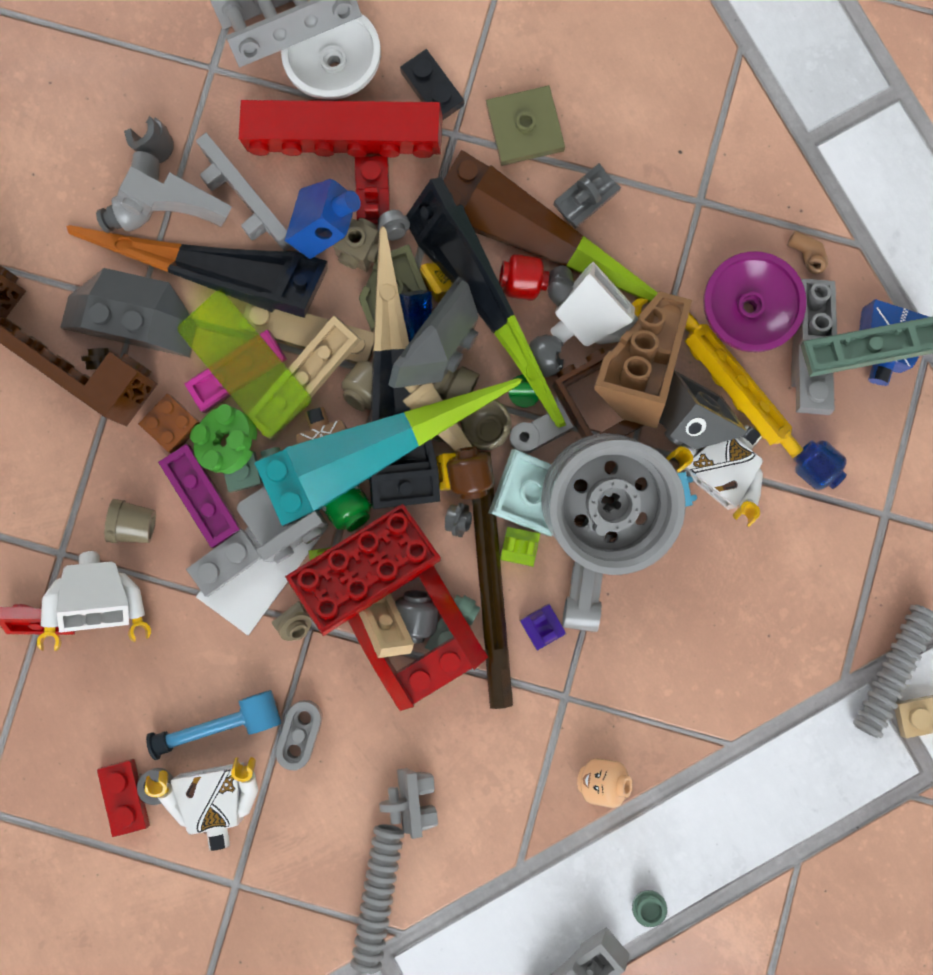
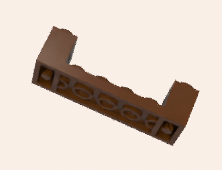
[0,265,158,427]

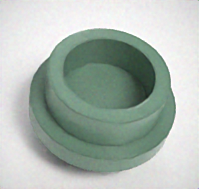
[632,890,667,927]

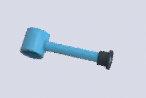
[146,690,281,760]

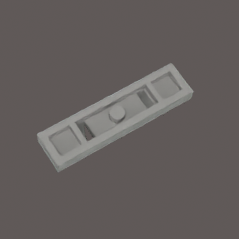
[196,133,291,251]

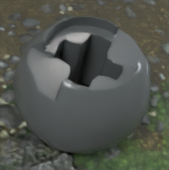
[529,334,564,377]

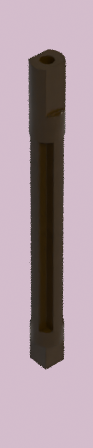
[472,452,513,709]

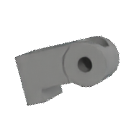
[510,398,574,454]

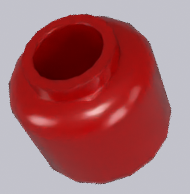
[499,254,549,301]

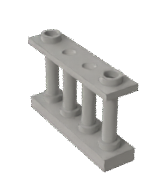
[210,0,362,68]

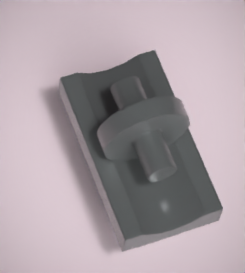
[553,163,621,229]

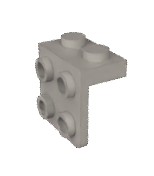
[237,486,328,564]

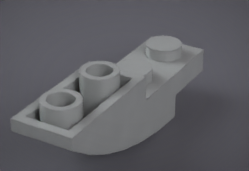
[791,279,837,415]

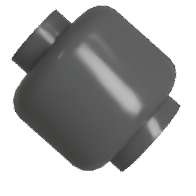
[395,590,439,643]

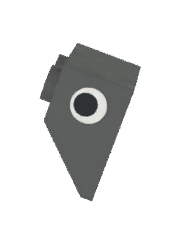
[659,370,747,449]

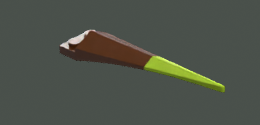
[444,150,658,302]

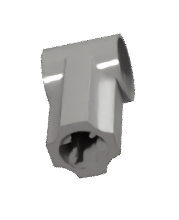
[562,562,603,632]

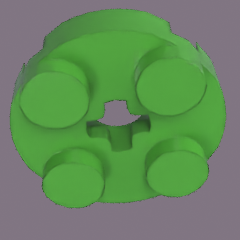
[190,404,257,474]

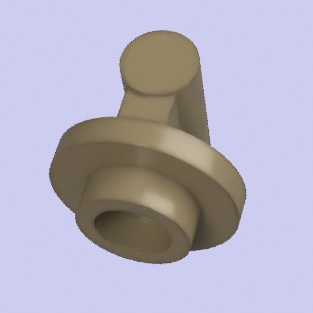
[272,601,312,641]

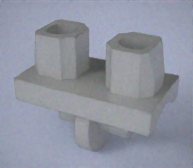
[379,768,438,839]

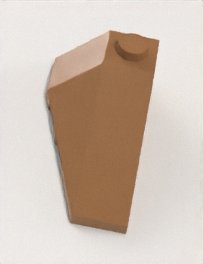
[594,291,692,428]

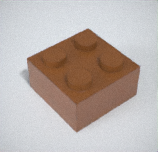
[138,393,200,453]

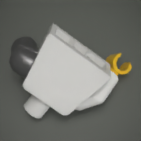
[548,262,648,346]

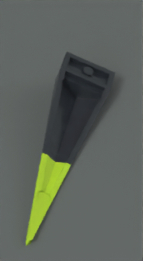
[406,177,566,428]

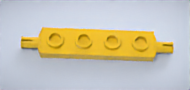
[685,312,804,458]

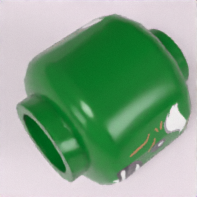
[322,485,371,532]

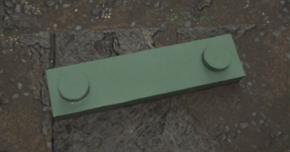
[801,316,933,377]

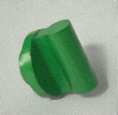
[508,374,539,408]

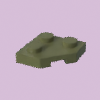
[359,244,433,332]

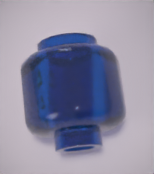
[794,440,847,490]

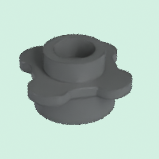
[445,503,472,538]

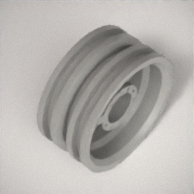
[541,433,686,575]

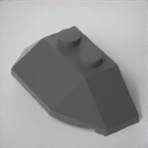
[60,268,198,358]
[388,276,479,388]

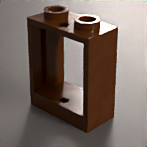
[553,348,645,438]

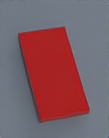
[285,504,441,636]

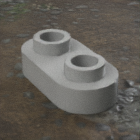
[276,700,322,770]

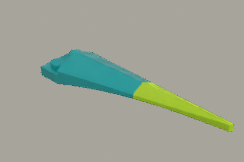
[254,378,522,527]

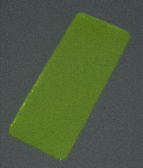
[178,291,312,437]

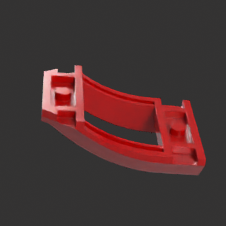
[348,566,488,711]

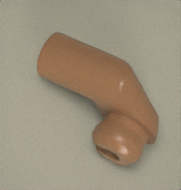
[787,230,828,274]

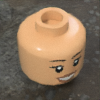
[577,758,632,808]

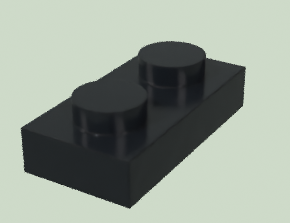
[400,49,464,120]

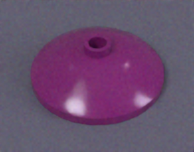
[703,251,807,353]

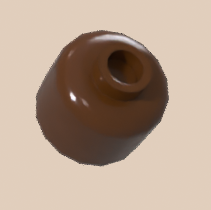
[446,446,494,500]

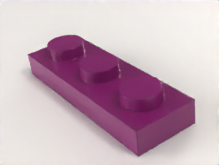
[158,444,242,548]

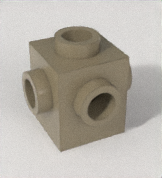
[333,218,379,272]

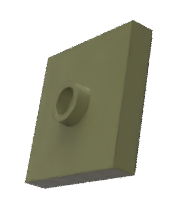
[486,85,565,166]

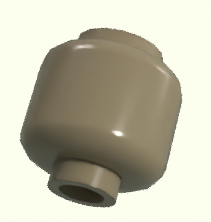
[342,361,373,411]

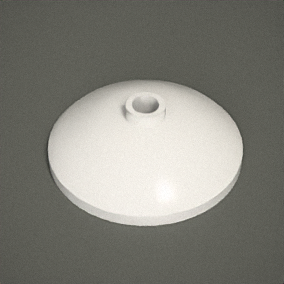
[281,13,381,100]

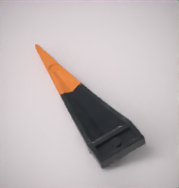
[66,225,328,318]

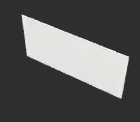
[196,526,328,636]

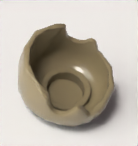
[460,399,512,450]

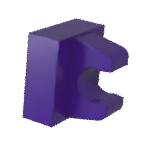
[519,604,566,651]

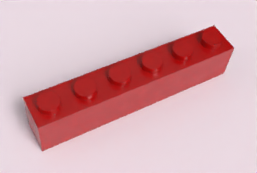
[238,100,443,158]

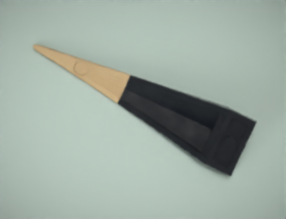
[369,226,440,509]

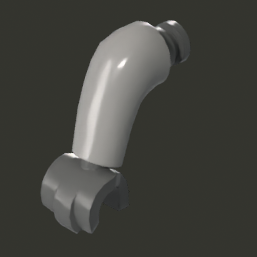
[96,116,174,233]

